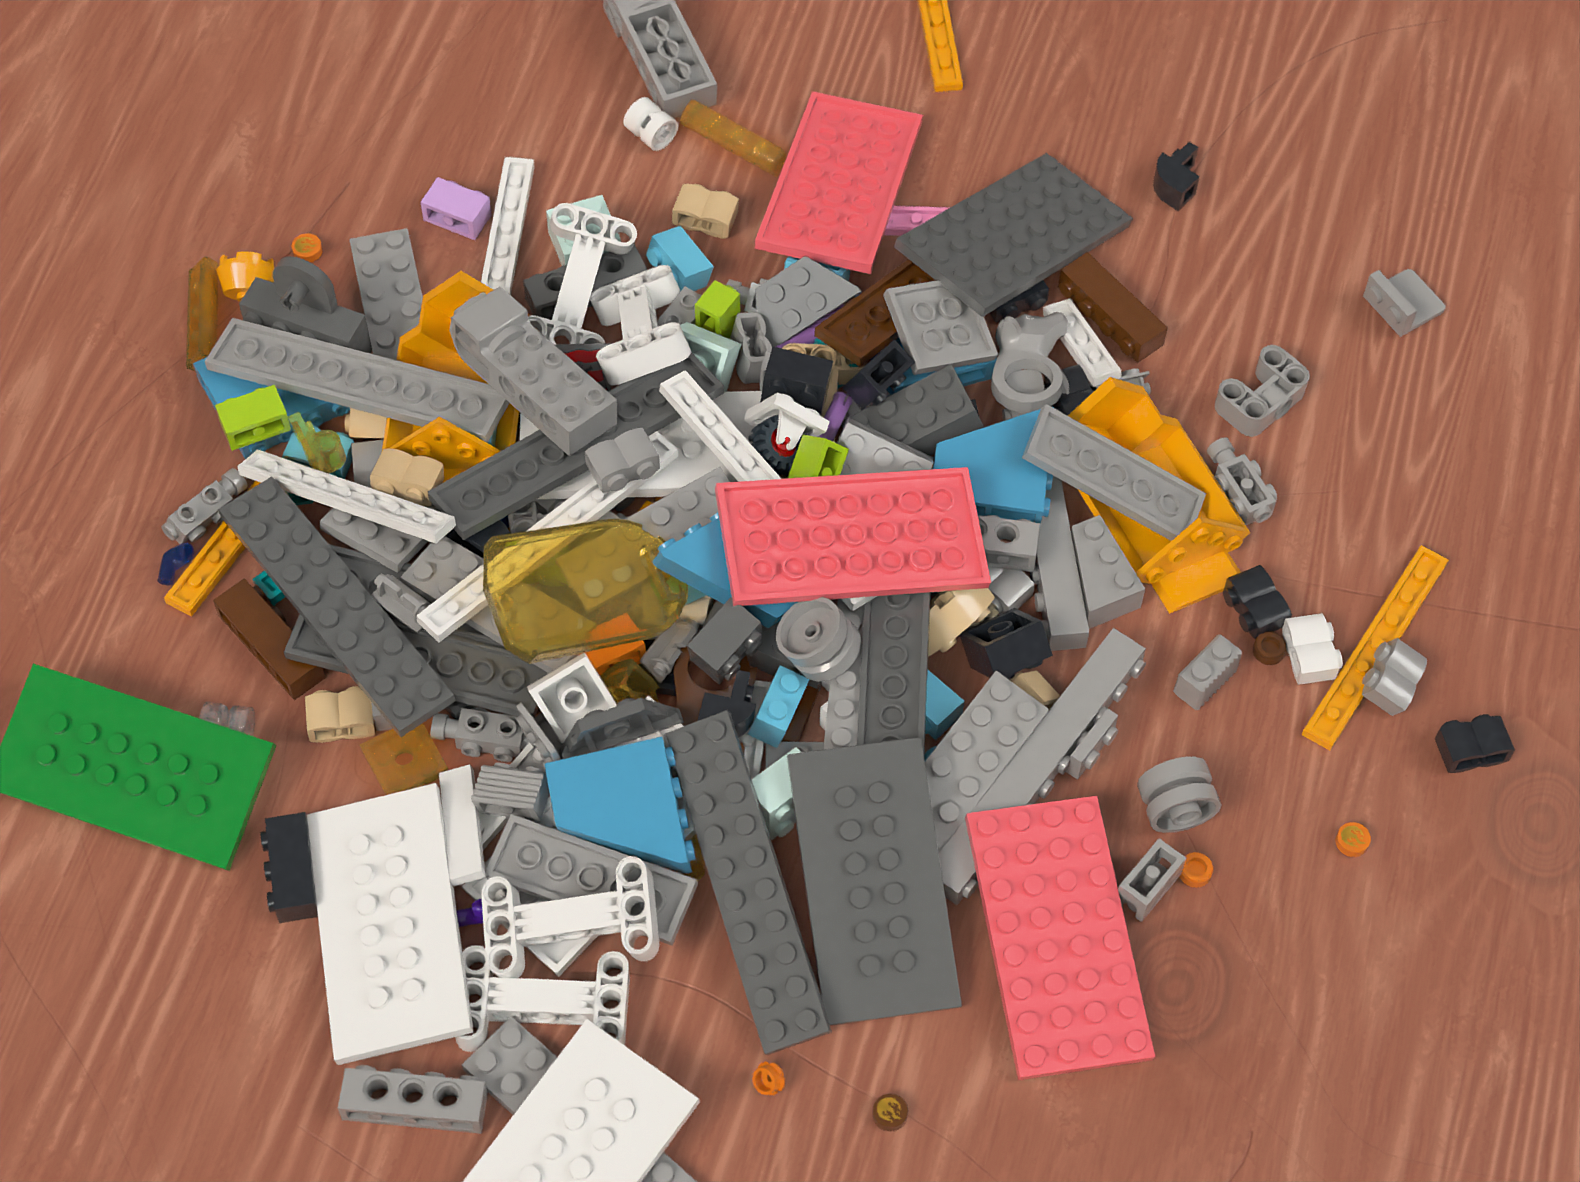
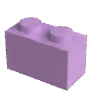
[421,177,491,240]

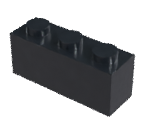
[260,812,318,923]

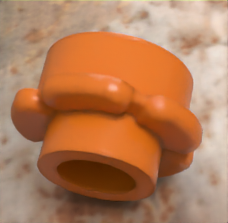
[752,1061,785,1095]

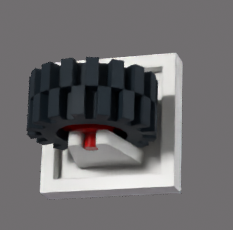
[744,392,830,475]

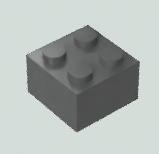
[687,597,763,685]

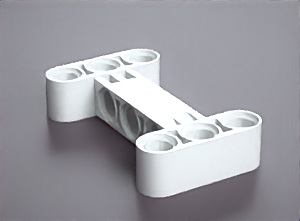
[528,203,637,344]
[590,265,691,385]
[481,856,659,978]
[455,945,630,1052]

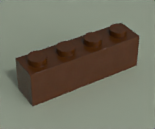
[1058,252,1168,363]
[213,578,325,700]

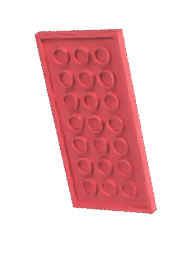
[754,91,923,274]
[715,467,991,606]
[965,796,1155,1080]

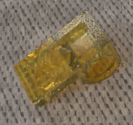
[288,412,346,474]

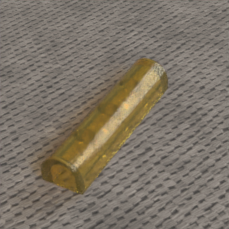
[680,99,786,178]
[186,256,219,371]

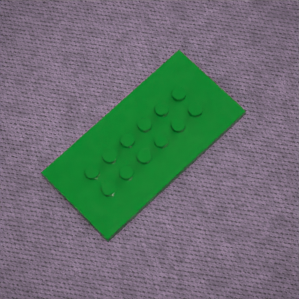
[0,663,277,871]

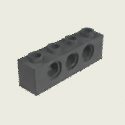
[523,244,647,320]

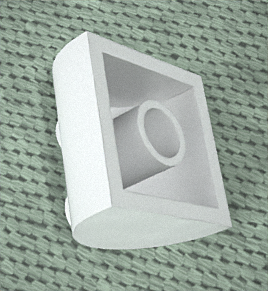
[527,652,617,743]

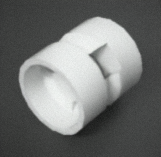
[624,97,678,151]

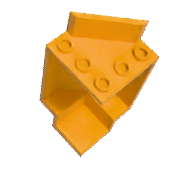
[381,271,519,483]
[1068,377,1251,614]

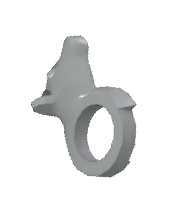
[991,312,1069,414]

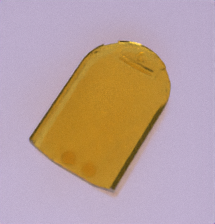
[483,519,688,664]

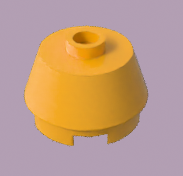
[216,252,274,302]

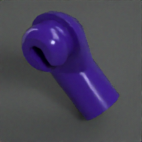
[456,899,484,927]

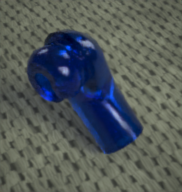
[157,543,194,586]

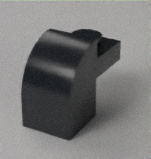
[1153,141,1200,211]
[697,670,756,738]

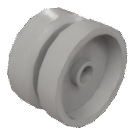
[776,597,861,682]
[1137,757,1222,833]

